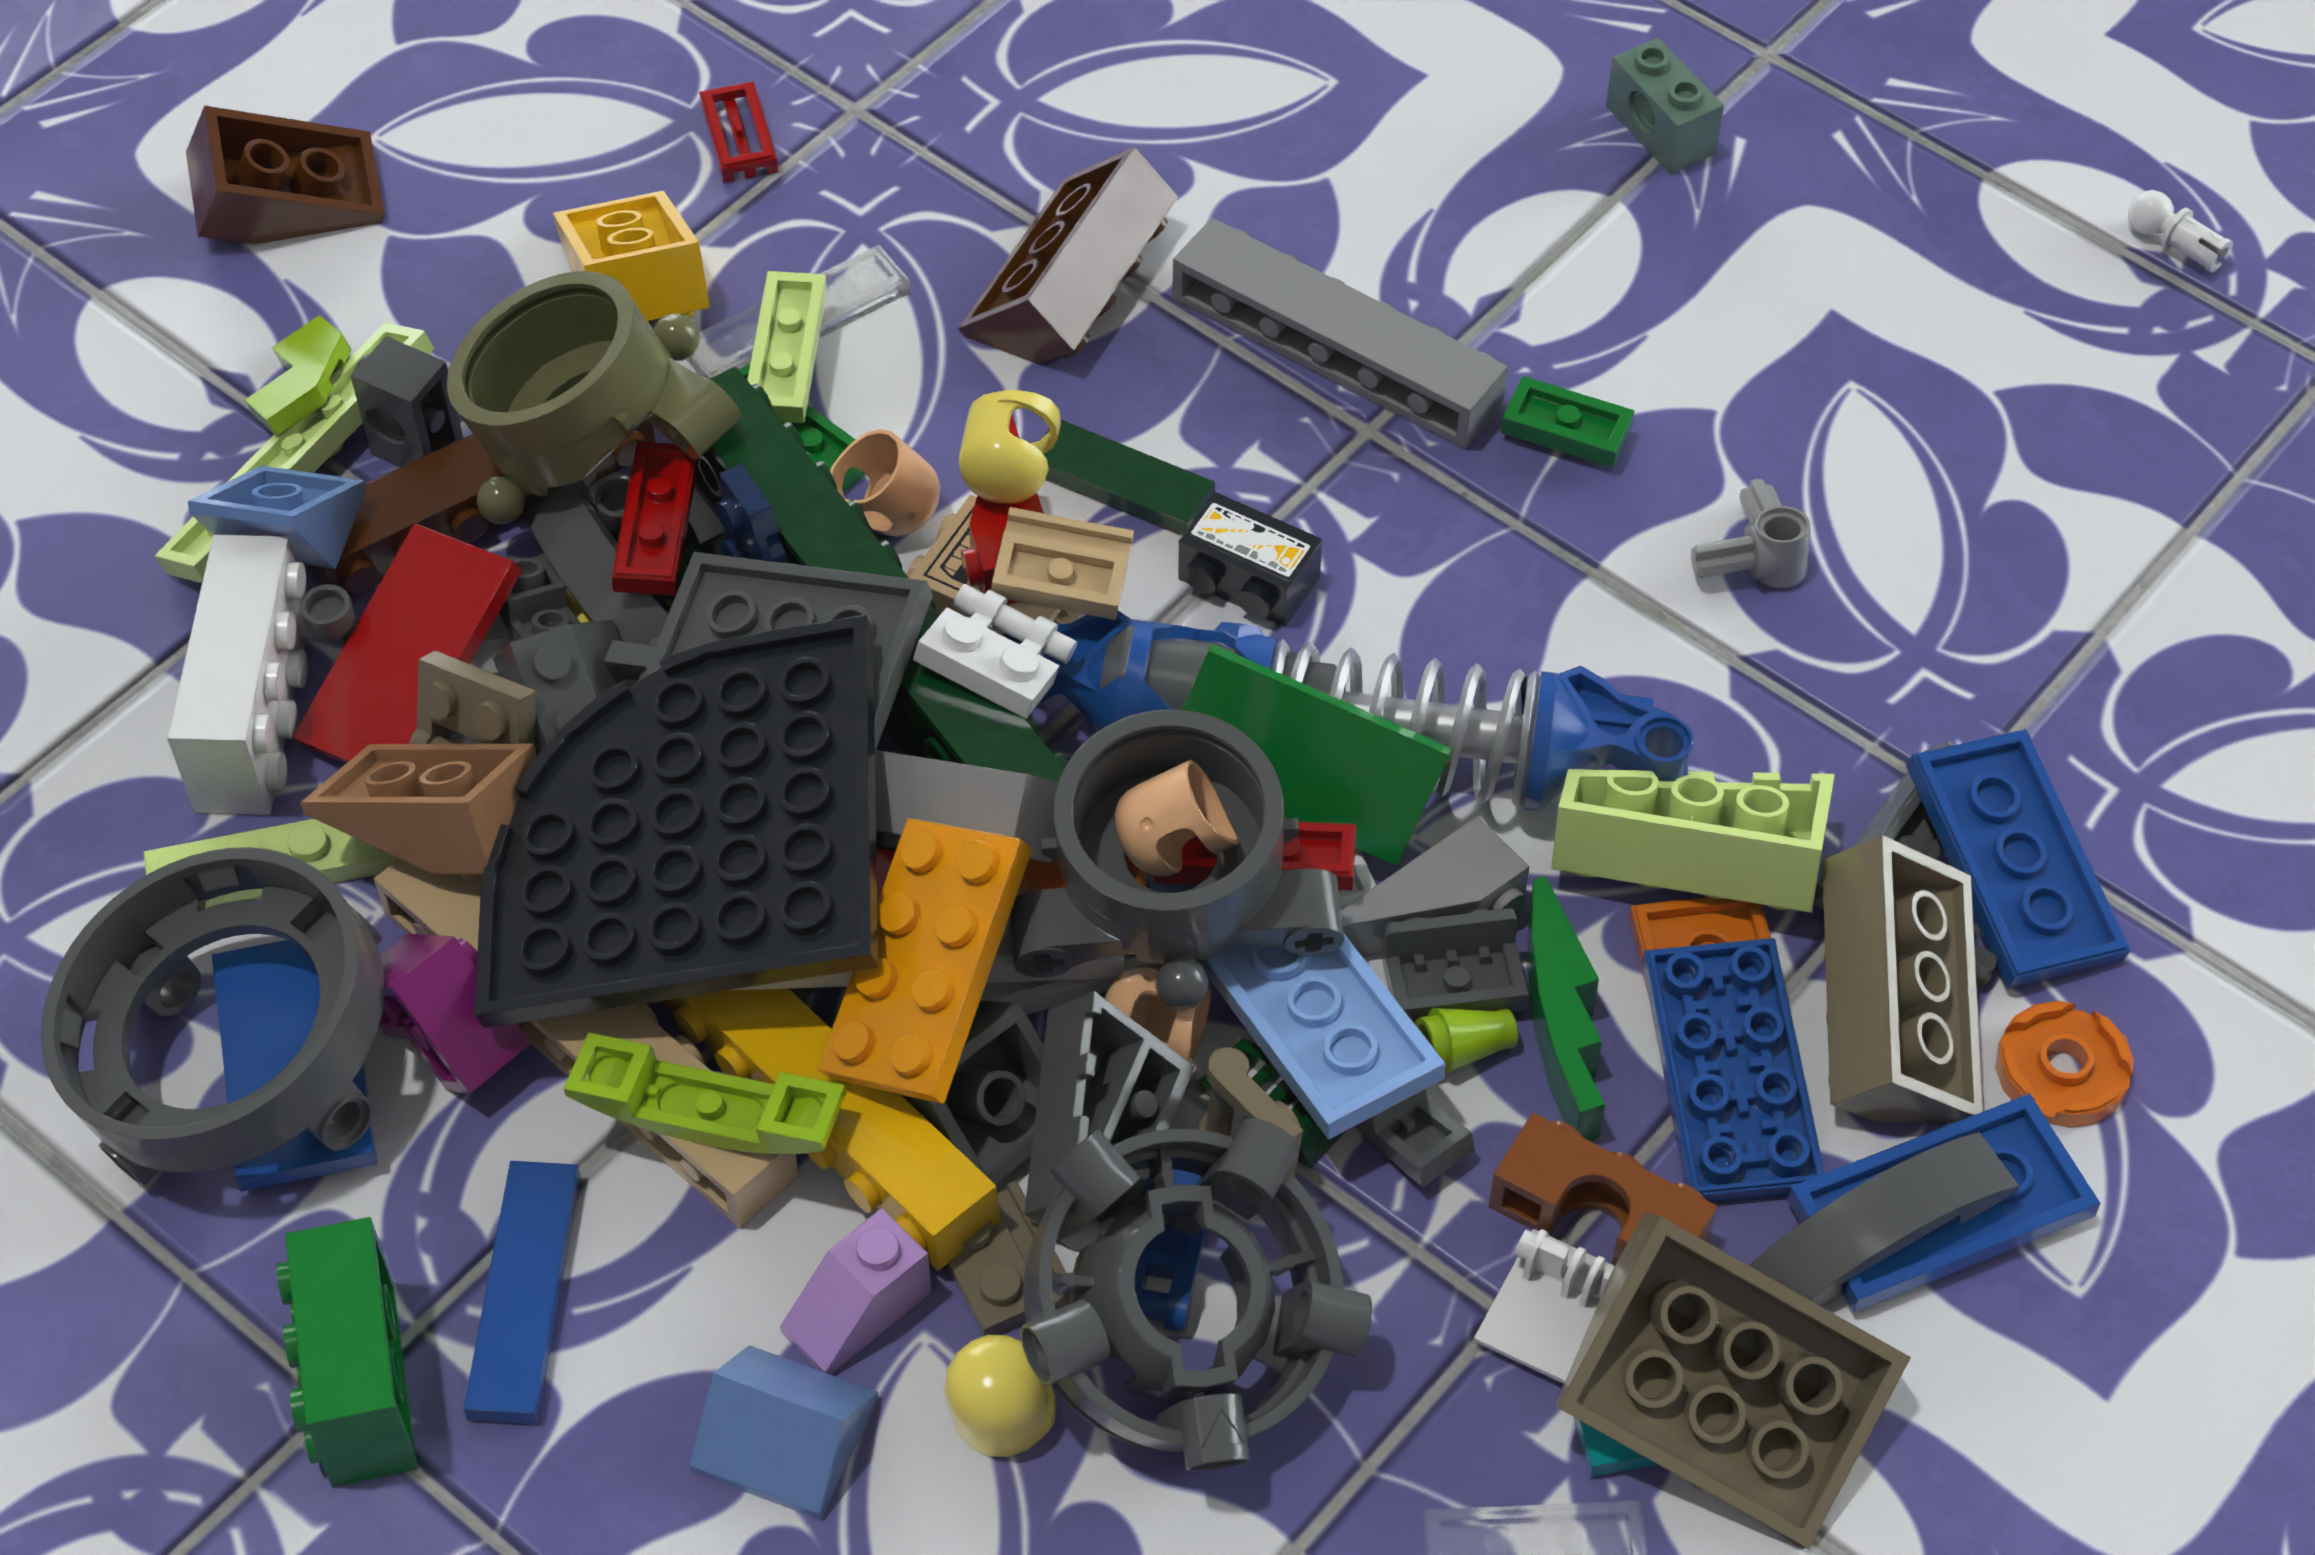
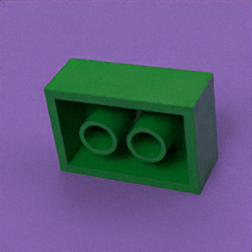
[276,1217,418,1487]

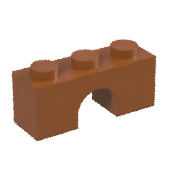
[1489,1112,1717,1266]

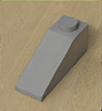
[1341,816,1530,957]

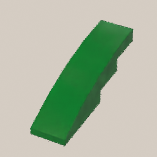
[1527,875,1605,1141]

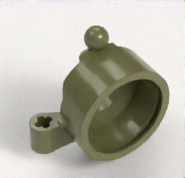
[447,271,742,524]

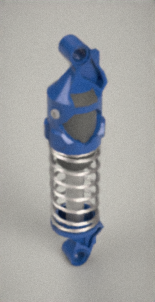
[1002,610,1694,812]

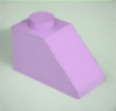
[780,1208,932,1375]

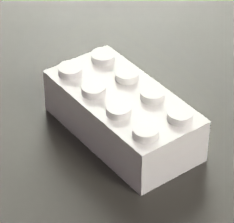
[167,535,314,815]

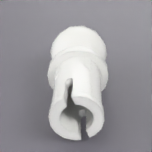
[2128,190,2233,273]

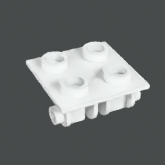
[1474,1229,1615,1384]

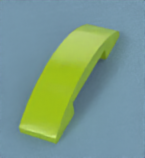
[563,1032,847,1154]

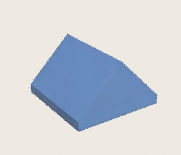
[188,466,366,569]
[689,1345,879,1520]

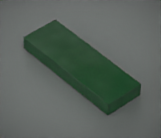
[1043,420,1215,535]

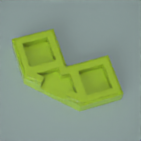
[244,315,352,436]

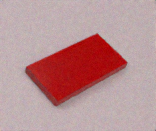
[292,523,522,764]

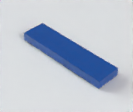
[463,1161,581,1424]

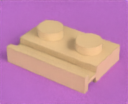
[991,507,1134,620]

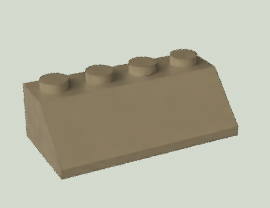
[1822,835,1983,1123]

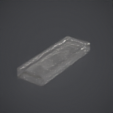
[1423,1501,1647,1555]

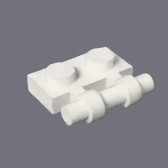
[913,584,1077,719]

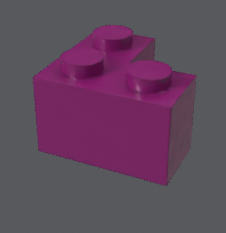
[379,933,531,1094]

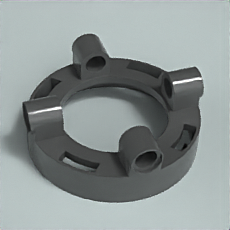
[41,847,385,1187]

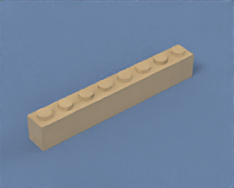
[374,859,799,1229]

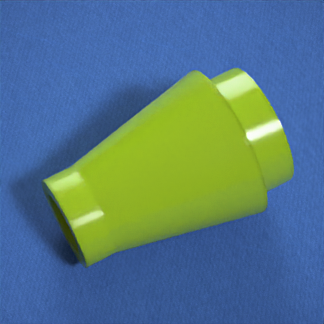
[1415,1008,1518,1074]

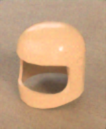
[830,429,941,537]
[1115,759,1240,877]
[1105,966,1211,1063]

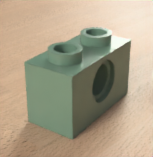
[1606,37,1724,175]

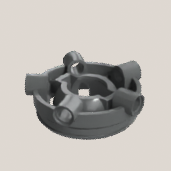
[1020,1118,1372,1471]

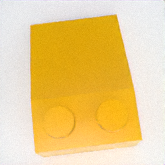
[553,190,710,321]

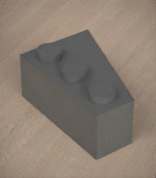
[1024,991,1195,1251]

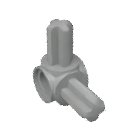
[1691,479,1810,588]

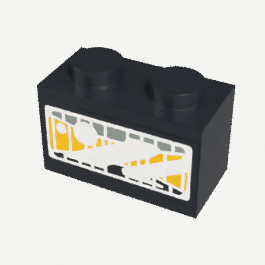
[1178,492,1322,627]

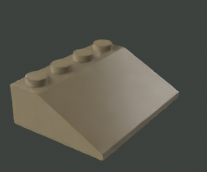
[1555,1212,1911,1549]

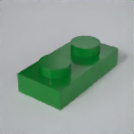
[1501,376,1635,468]

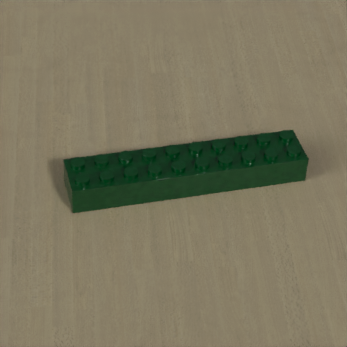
[695,366,1068,782]

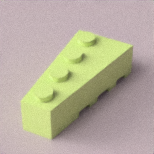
[1551,769,1835,913]

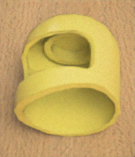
[958,390,1061,504]
[944,1335,1057,1457]

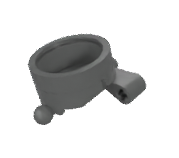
[1010,710,1345,1010]

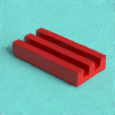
[699,81,778,183]

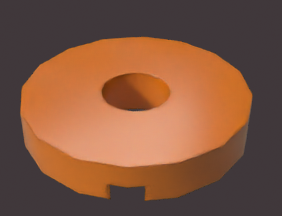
[1995,1001,2134,1128]

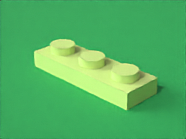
[747,271,827,423]

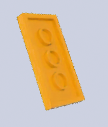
[818,818,1033,1104]

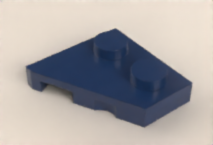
[716,464,789,564]

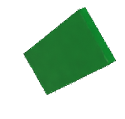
[1181,643,1451,866]

